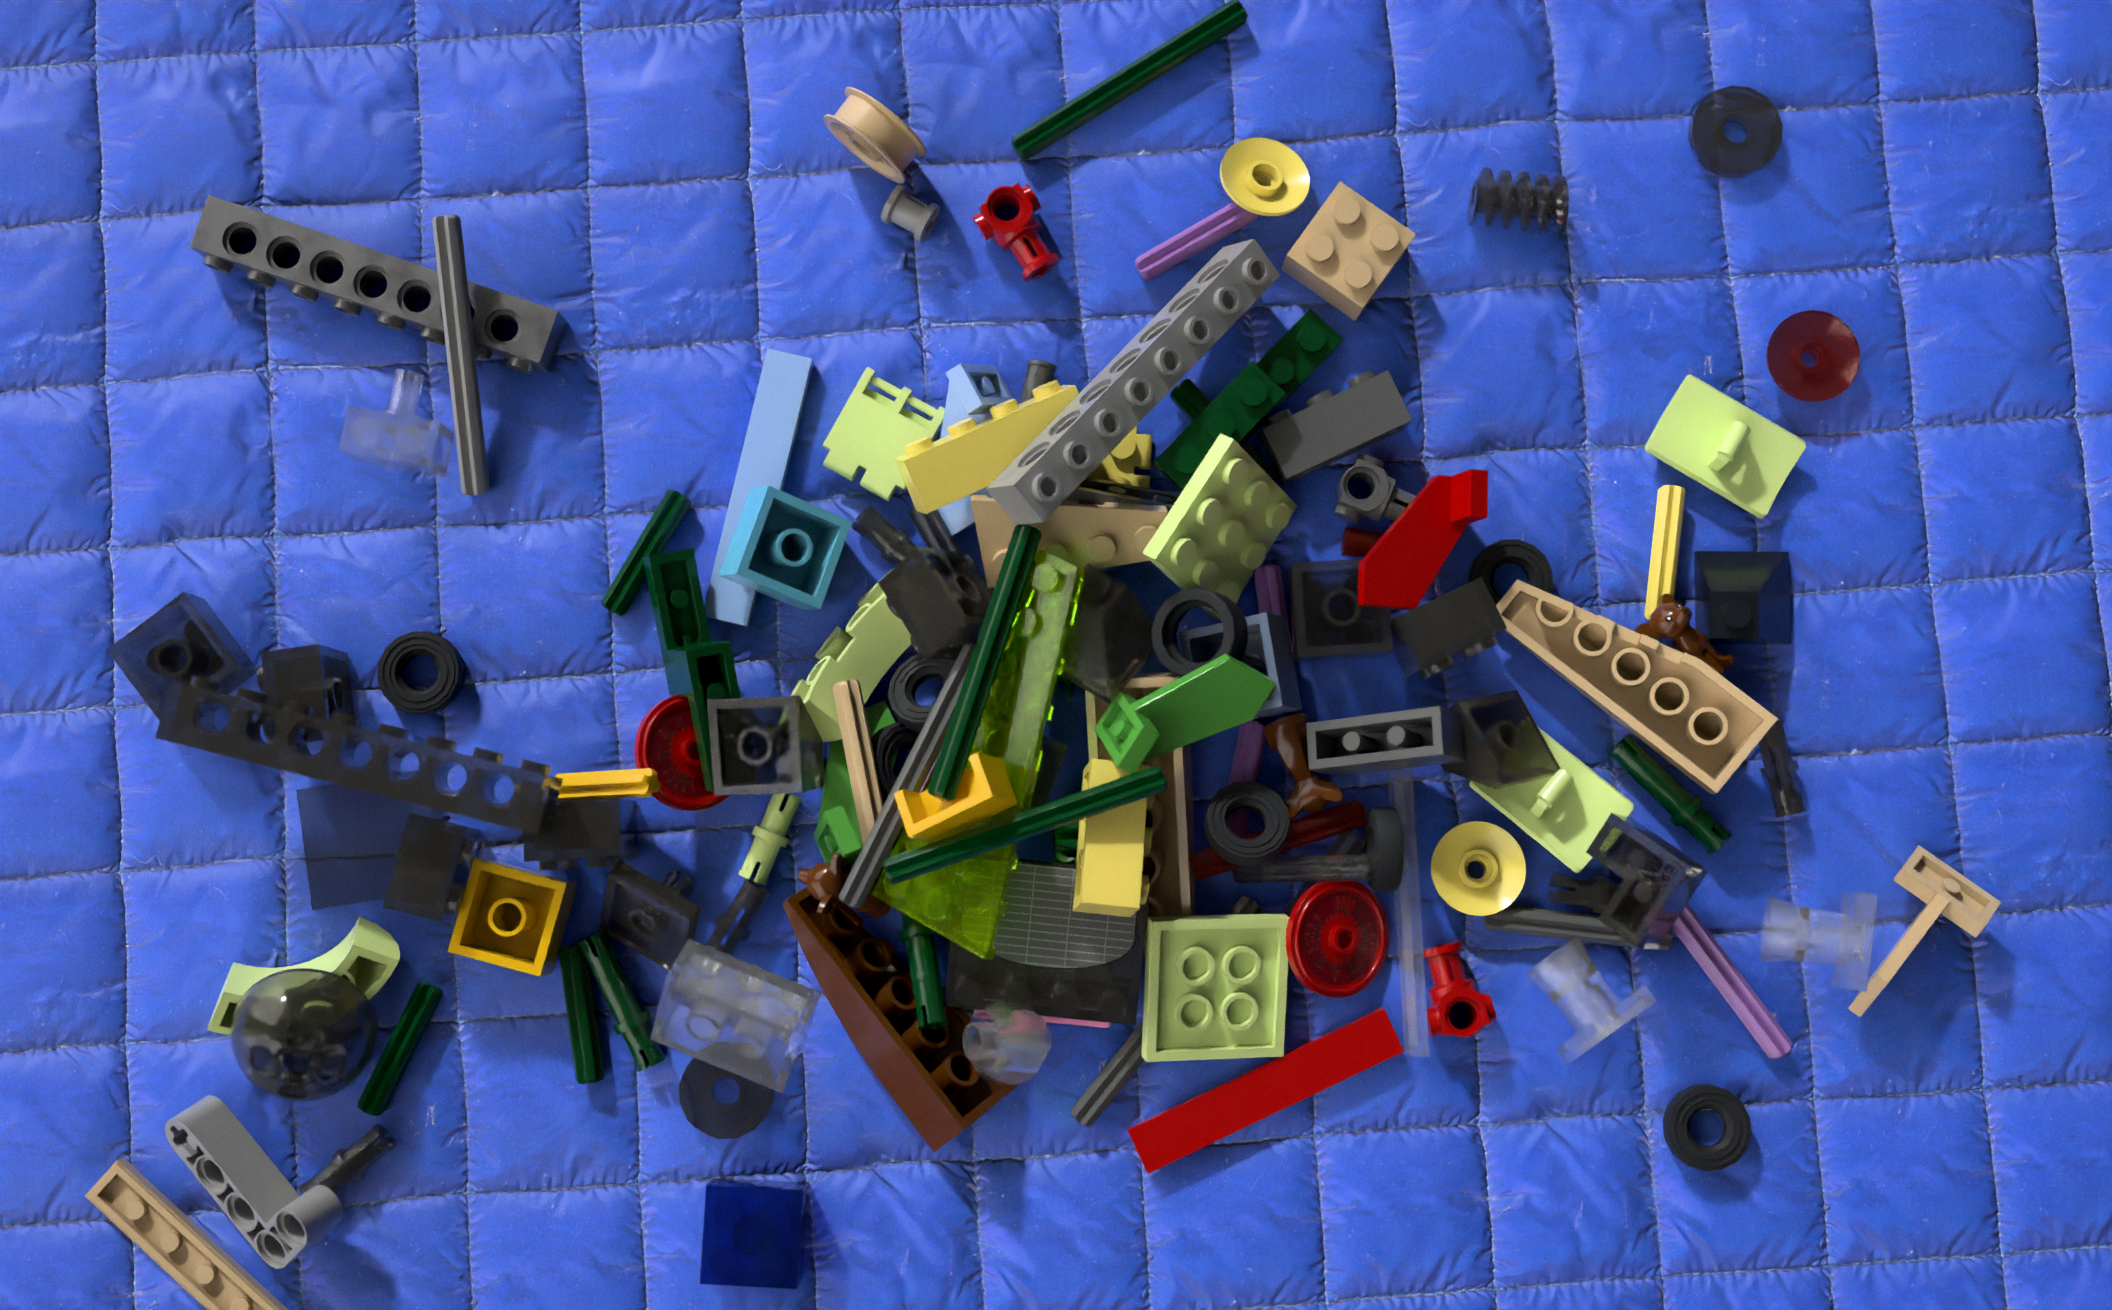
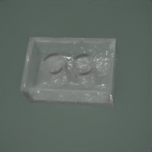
[650,939,822,1094]

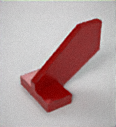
[1358,469,1488,610]

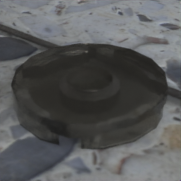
[1688,86,1782,179]
[679,1043,775,1139]

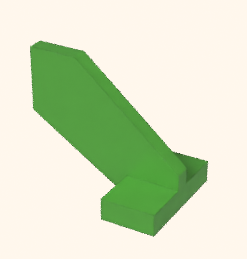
[1094,654,1276,774]
[813,700,899,868]

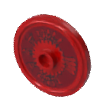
[634,694,736,811]
[1286,878,1389,998]

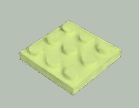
[1142,433,1297,621]
[1141,913,1289,1062]

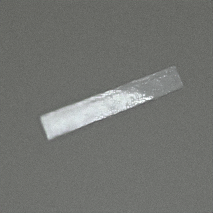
[1388,769,1429,1057]

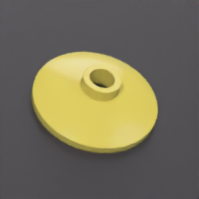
[1220,138,1310,216]
[1431,821,1526,916]

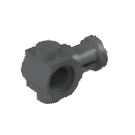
[1333,453,1416,524]

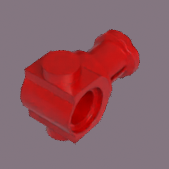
[972,183,1060,282]
[1420,940,1496,1037]

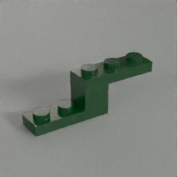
[1153,308,1344,492]
[643,548,757,792]

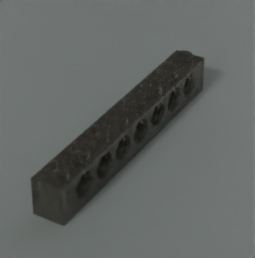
[155,675,563,836]

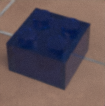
[699,1178,809,1289]

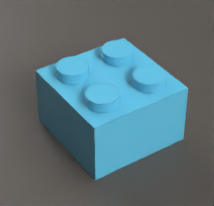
[718,485,852,610]

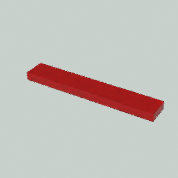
[1127,1007,1404,1174]

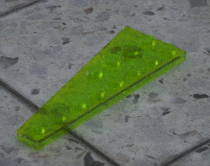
[871,549,1085,960]

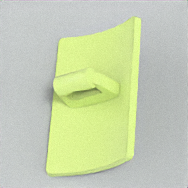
[1645,375,1806,519]
[1469,719,1635,873]

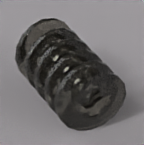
[1468,167,1569,235]

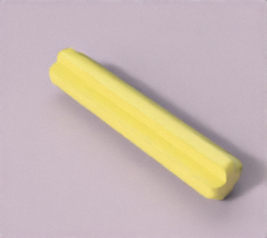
[1644,485,1686,620]

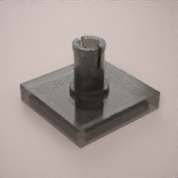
[599,861,701,976]

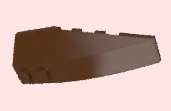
[782,887,1021,1153]

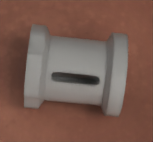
[880,184,940,243]

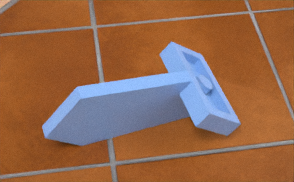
[935,363,1013,538]

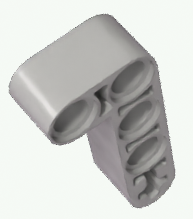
[165,1095,343,1269]

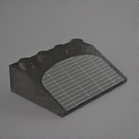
[945,855,1151,1025]

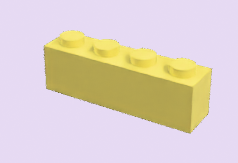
[895,380,1079,514]

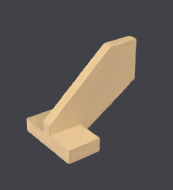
[1848,845,2001,1017]

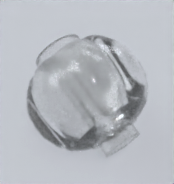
[962,995,1052,1085]

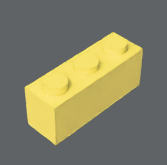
[1073,758,1155,917]

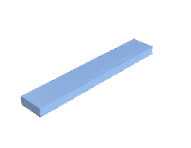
[704,348,814,628]

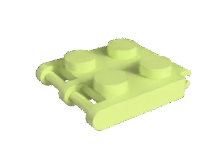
[823,367,945,501]

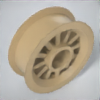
[823,87,927,183]

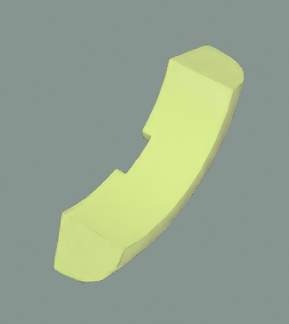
[778,565,931,742]
[207,916,400,1039]

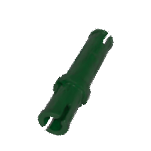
[1607,733,1732,855]
[897,885,949,1031]
[578,930,667,1072]

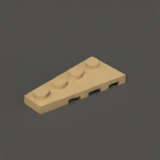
[971,494,1168,588]

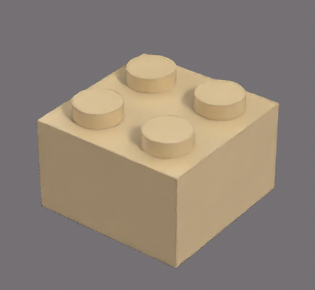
[1281,181,1416,321]

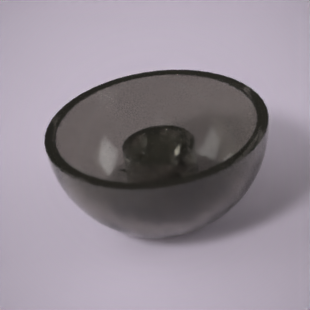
[230,968,379,1102]

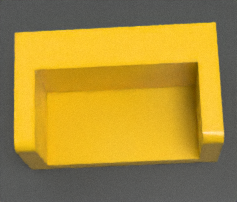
[894,752,1018,843]

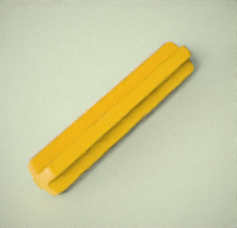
[546,768,661,802]

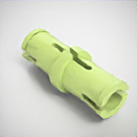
[738,787,802,886]

